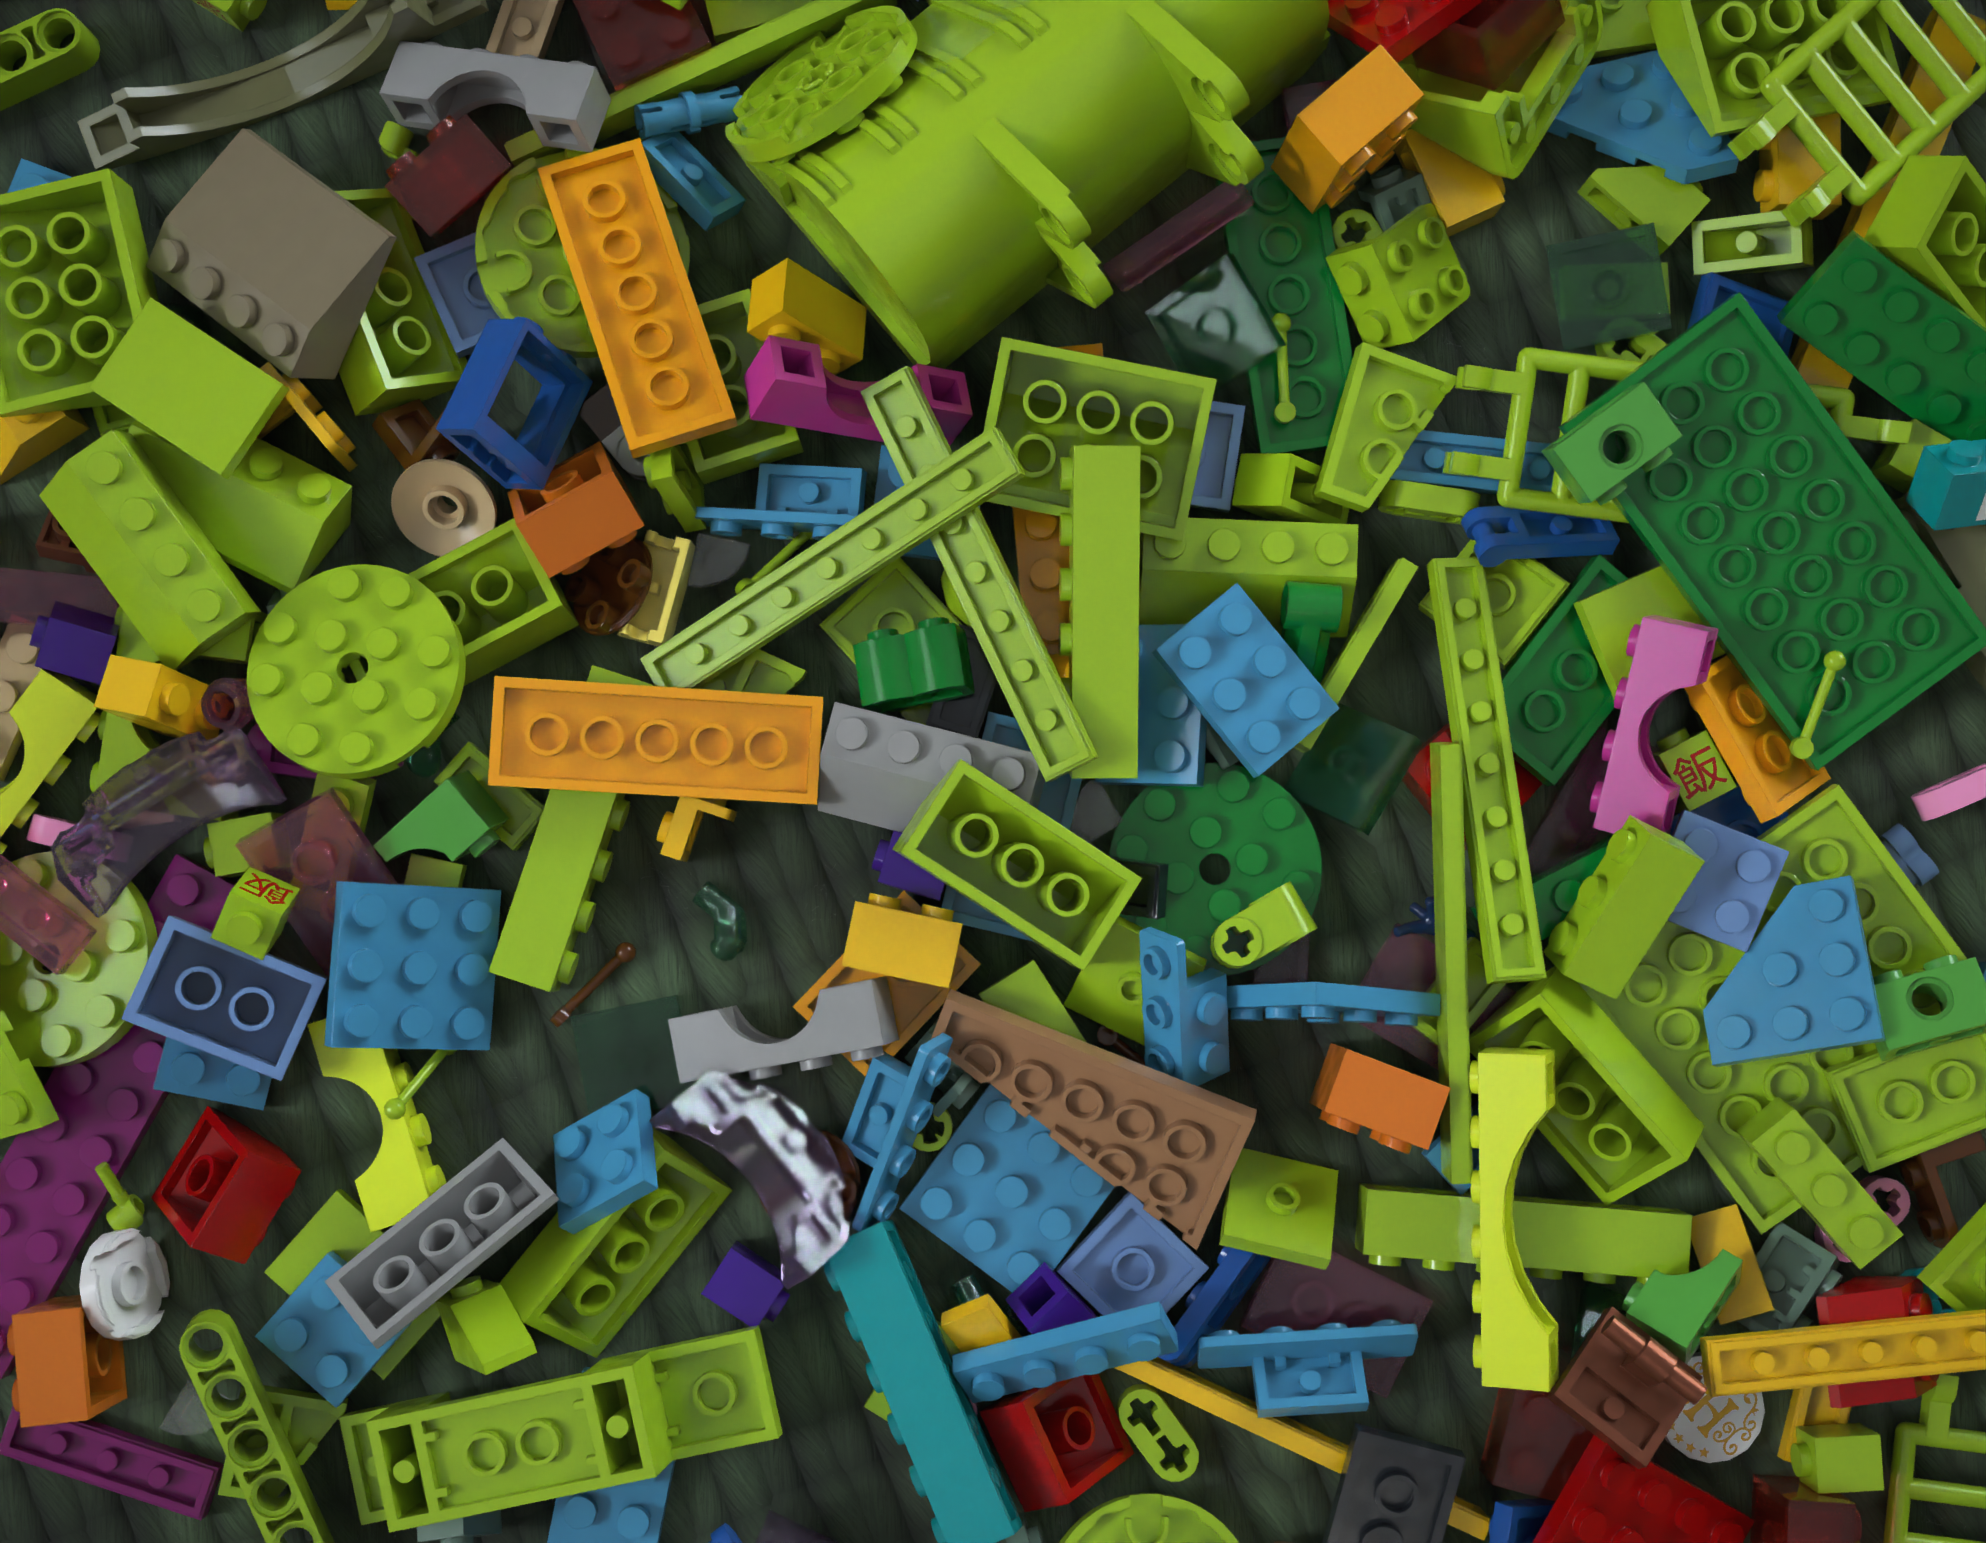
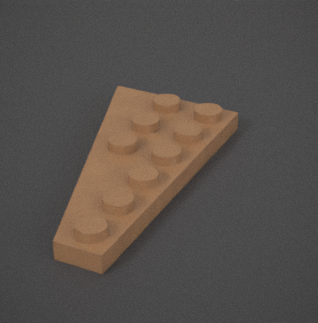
[931,989,1257,1250]

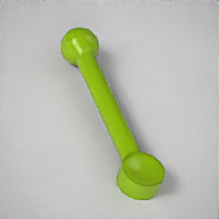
[1270,313,1296,424]
[735,532,813,595]
[1789,650,1846,759]
[384,1049,457,1120]

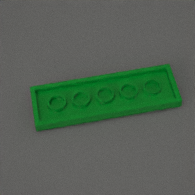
[1215,137,1353,454]
[1777,230,1986,441]

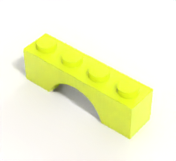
[0,668,100,856]
[307,1019,446,1233]

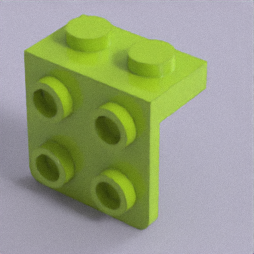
[1325,203,1470,349]

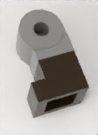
[579,383,650,482]

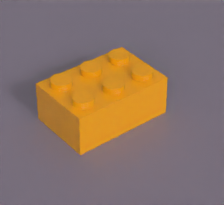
[1271,44,1425,214]

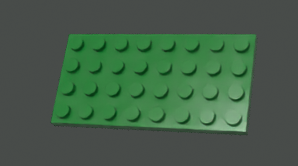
[1559,292,1986,770]

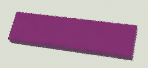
[0,1406,224,1521]

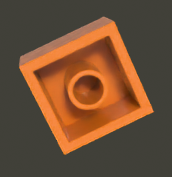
[507,441,645,578]
[1309,1043,1451,1154]
[7,1295,128,1428]

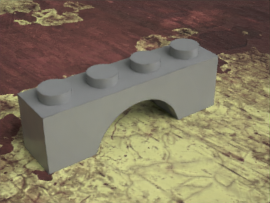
[379,41,611,152]
[668,976,899,1090]

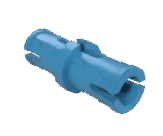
[634,86,742,139]

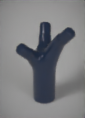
[1393,896,1476,941]

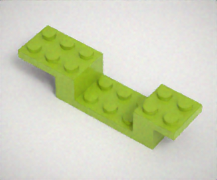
[339,1325,783,1533]

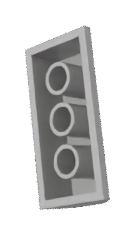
[818,702,1045,833]
[325,1138,559,1349]

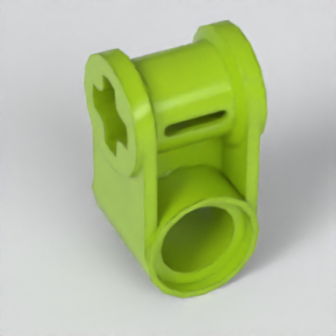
[1210,881,1318,969]

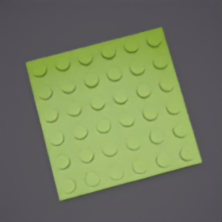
[1578,784,1967,1235]

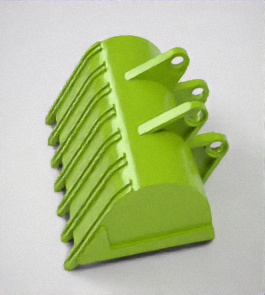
[742,0,1331,369]

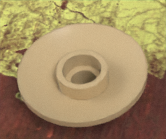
[391,459,497,557]

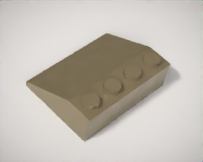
[146,128,397,379]

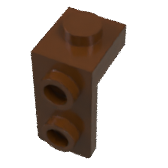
[372,399,459,470]
[1899,1130,1986,1249]

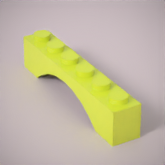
[1469,1047,1559,1392]

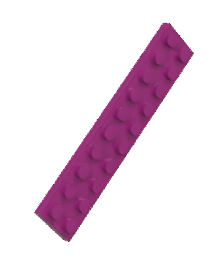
[0,854,236,1379]

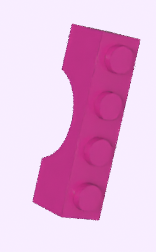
[744,335,973,446]
[1590,615,1719,834]

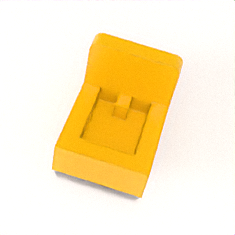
[657,797,737,862]

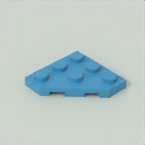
[1547,50,1739,184]
[1703,875,1886,1067]
[1227,982,1441,1027]

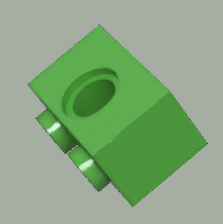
[1541,382,1682,505]
[1873,955,1986,1062]

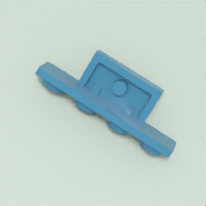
[695,463,867,541]
[1139,927,1230,1086]
[842,1032,953,1232]
[1197,1320,1418,1418]

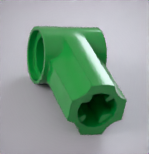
[1280,581,1343,682]

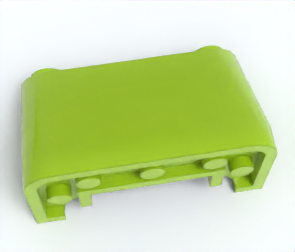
[1398,0,1603,179]

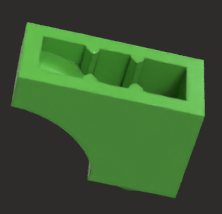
[373,770,510,862]
[1622,1249,1743,1364]

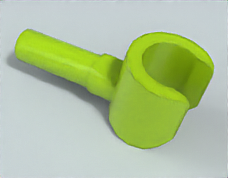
[379,121,445,185]
[95,1162,145,1231]

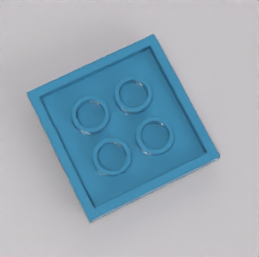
[324,881,501,1050]
[899,1084,1114,1293]

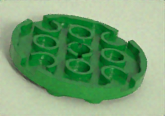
[1109,763,1322,975]

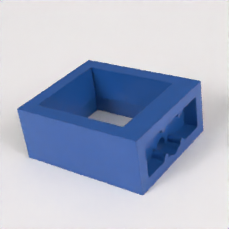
[436,316,593,490]

